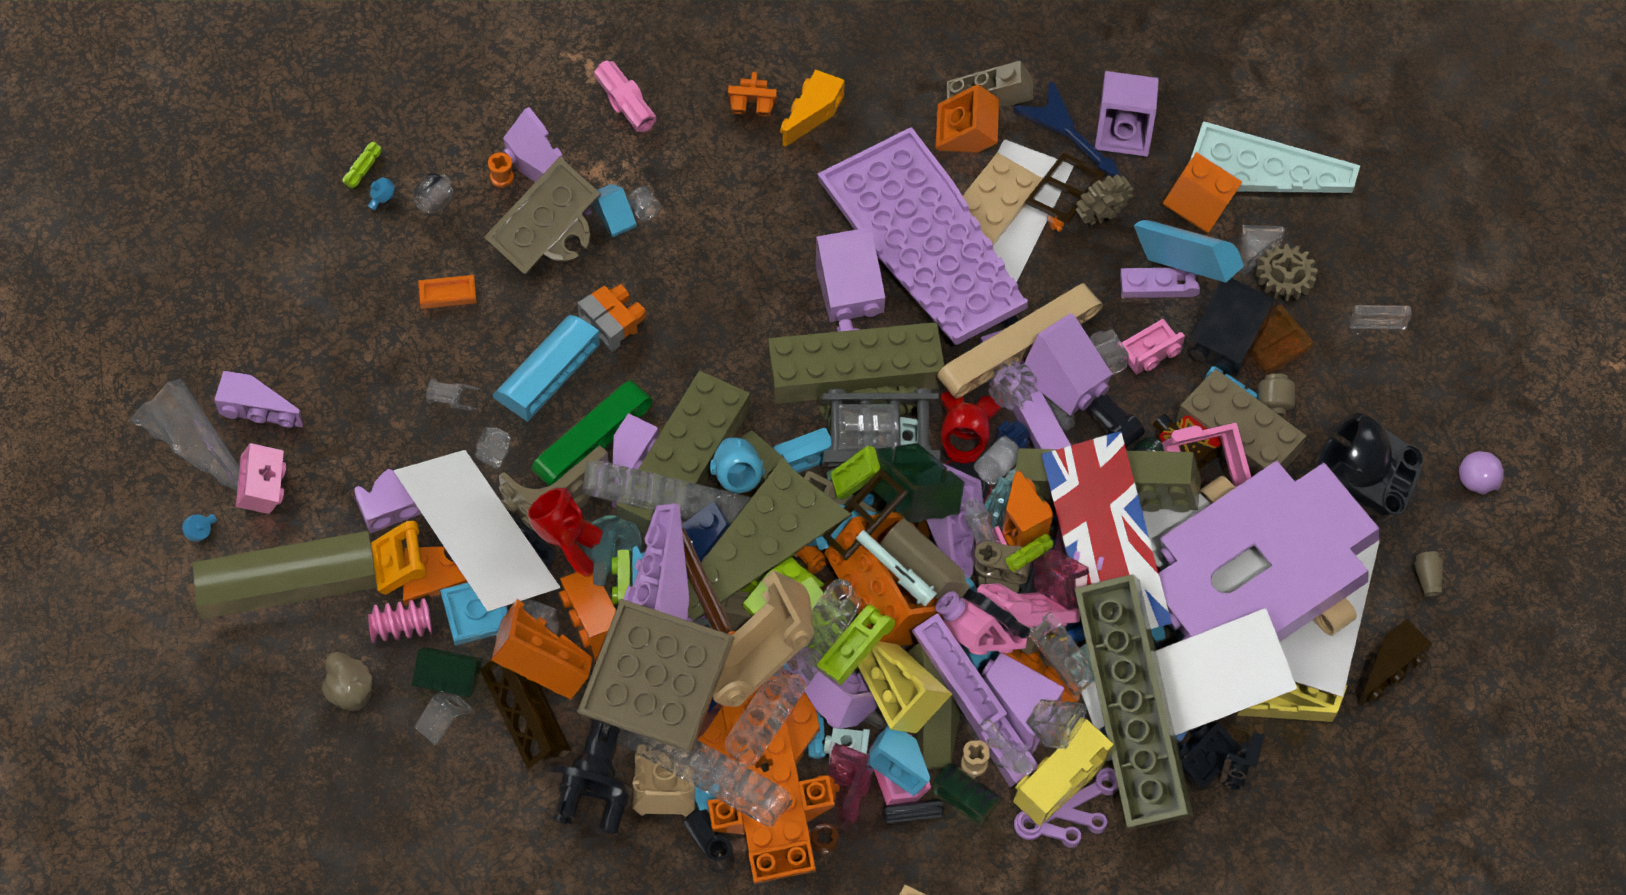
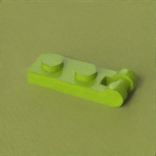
[816,604,895,685]

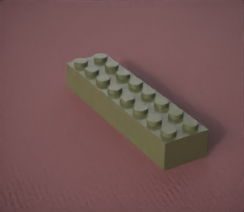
[1075,574,1193,830]

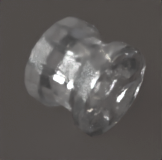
[627,186,661,221]

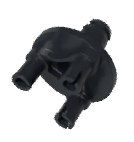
[547,721,633,835]

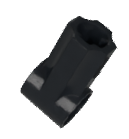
[1088,394,1145,448]
[684,809,734,873]

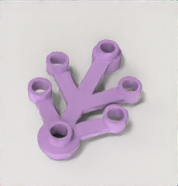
[1014,768,1119,848]

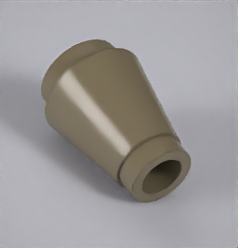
[1414,551,1443,597]

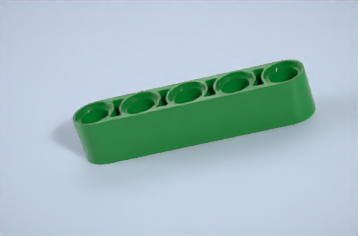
[531,380,653,486]

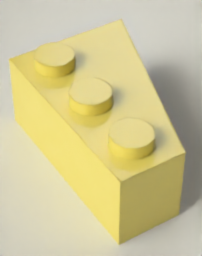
[858,641,952,733]
[1237,682,1347,722]
[1013,719,1114,827]

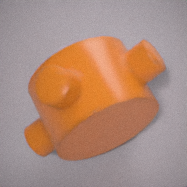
[1047,215,1064,232]

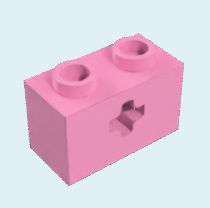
[236,443,286,514]

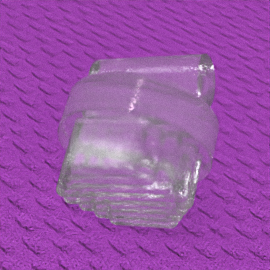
[475,427,511,469]

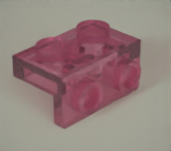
[1033,550,1089,610]

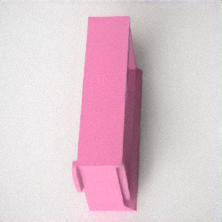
[1162,422,1251,487]

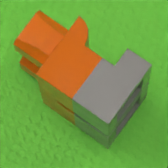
[578,284,646,352]

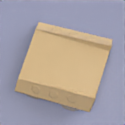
[633,745,697,817]

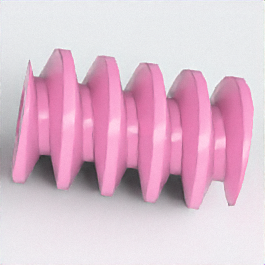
[368,599,432,643]

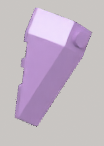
[916,463,983,578]
[624,503,689,620]

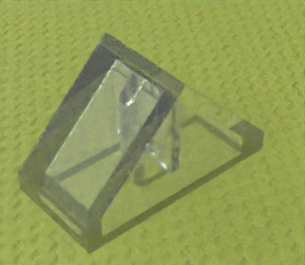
[1239,225,1286,276]

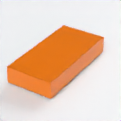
[418,275,477,309]

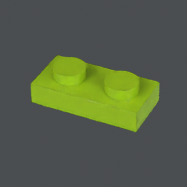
[612,550,631,604]

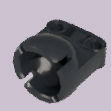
[1313,413,1423,524]

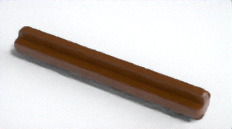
[682,527,732,633]

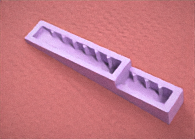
[980,330,1071,449]
[912,613,1038,787]

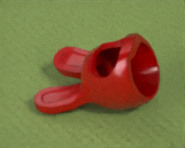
[940,391,1002,463]
[528,488,605,577]

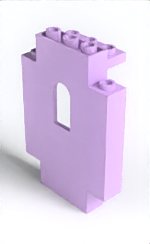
[1159,461,1379,642]

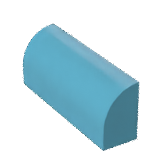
[1134,220,1244,283]
[493,315,600,422]

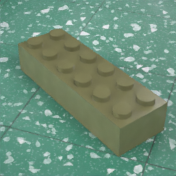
[768,322,944,404]
[616,370,750,534]
[1015,448,1201,513]

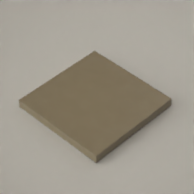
[577,599,735,753]

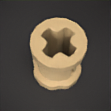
[961,740,990,777]

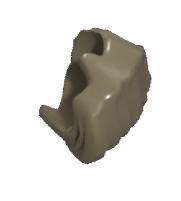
[322,652,373,712]

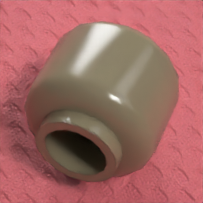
[1258,374,1295,417]

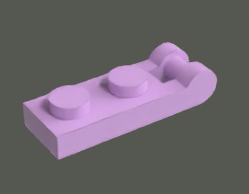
[1120,268,1200,298]

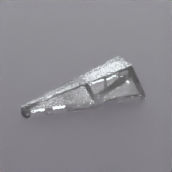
[129,379,240,492]

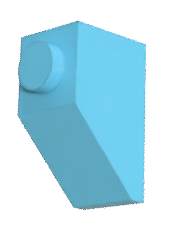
[864,726,930,796]

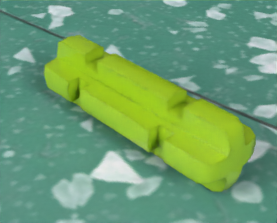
[343,142,382,189]
[1005,534,1054,572]

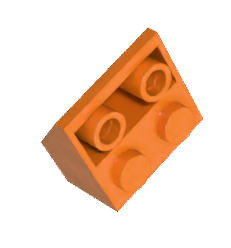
[1002,471,1053,547]

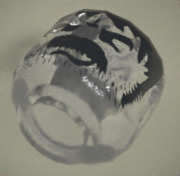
[413,173,454,214]

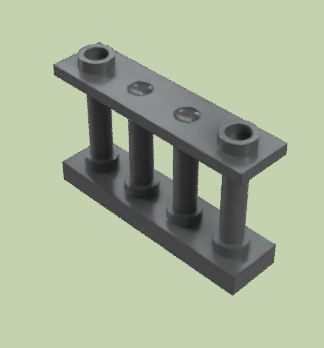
[821,388,940,467]

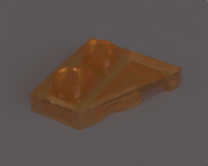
[1251,304,1314,375]

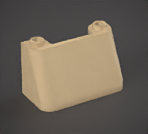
[713,570,814,707]

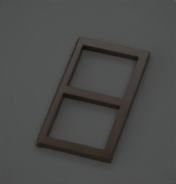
[1025,153,1105,224]
[823,468,909,561]

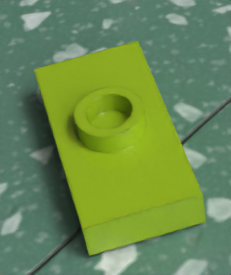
[830,446,881,499]

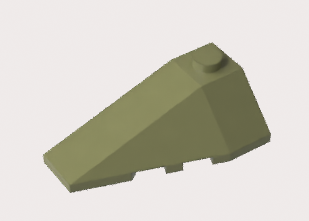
[907,643,961,769]

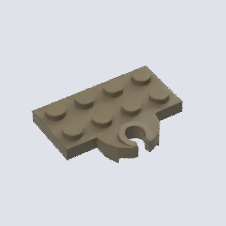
[484,157,601,276]

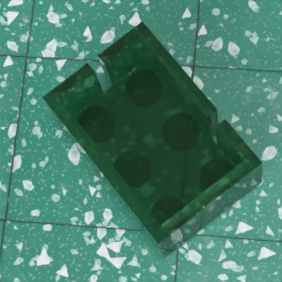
[873,443,965,523]

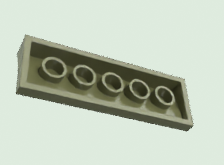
[192,531,377,620]

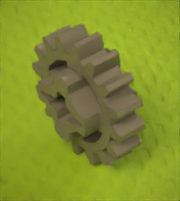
[1076,174,1134,225]
[1256,243,1318,301]

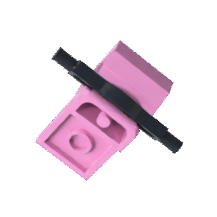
[944,583,1080,655]

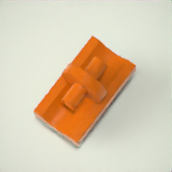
[728,71,777,117]

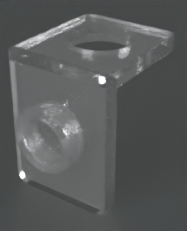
[415,691,472,745]

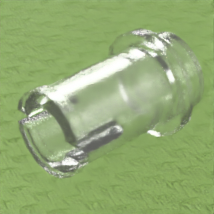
[1046,398,1075,431]

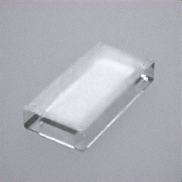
[1350,305,1412,329]

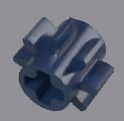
[994,420,1030,456]

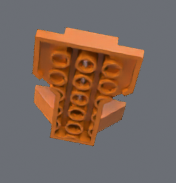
[698,673,835,884]

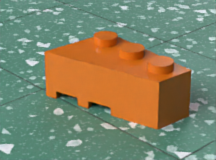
[491,599,592,699]

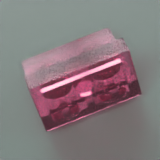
[830,743,873,831]

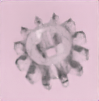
[988,360,1038,411]
[973,436,1018,485]

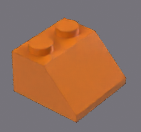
[935,84,999,153]
[1162,152,1242,234]

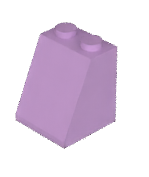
[1095,71,1158,157]
[815,227,885,322]
[1019,313,1112,416]
[982,653,1064,755]

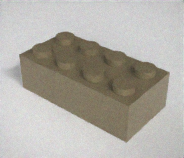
[1176,369,1306,477]

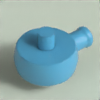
[368,177,395,211]
[182,514,217,542]

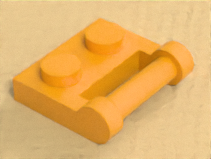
[371,521,426,595]

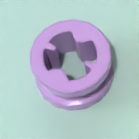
[935,591,966,622]

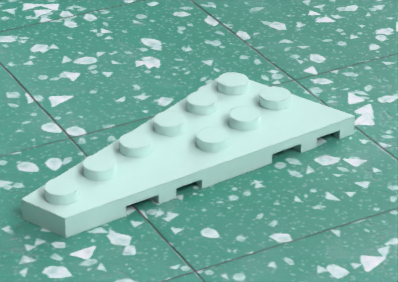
[1190,121,1360,193]

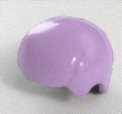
[1458,451,1504,495]

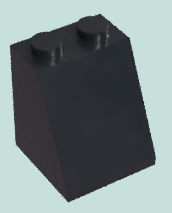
[1186,278,1275,378]

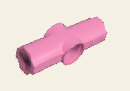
[594,60,657,133]

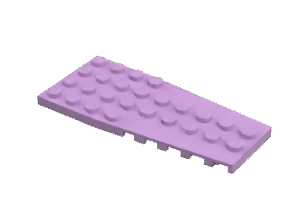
[818,127,1028,345]

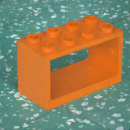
[824,511,944,646]

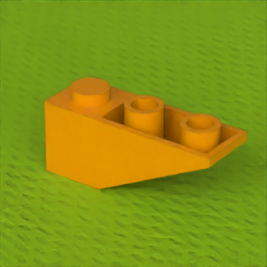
[780,69,845,146]

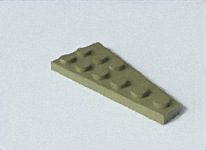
[687,461,852,621]

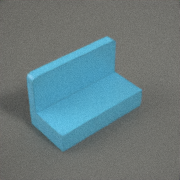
[774,428,832,473]

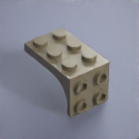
[499,445,610,531]

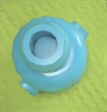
[710,437,765,494]

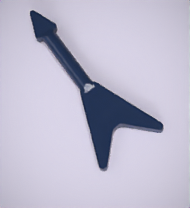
[1014,82,1119,178]

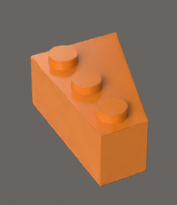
[558,571,616,666]

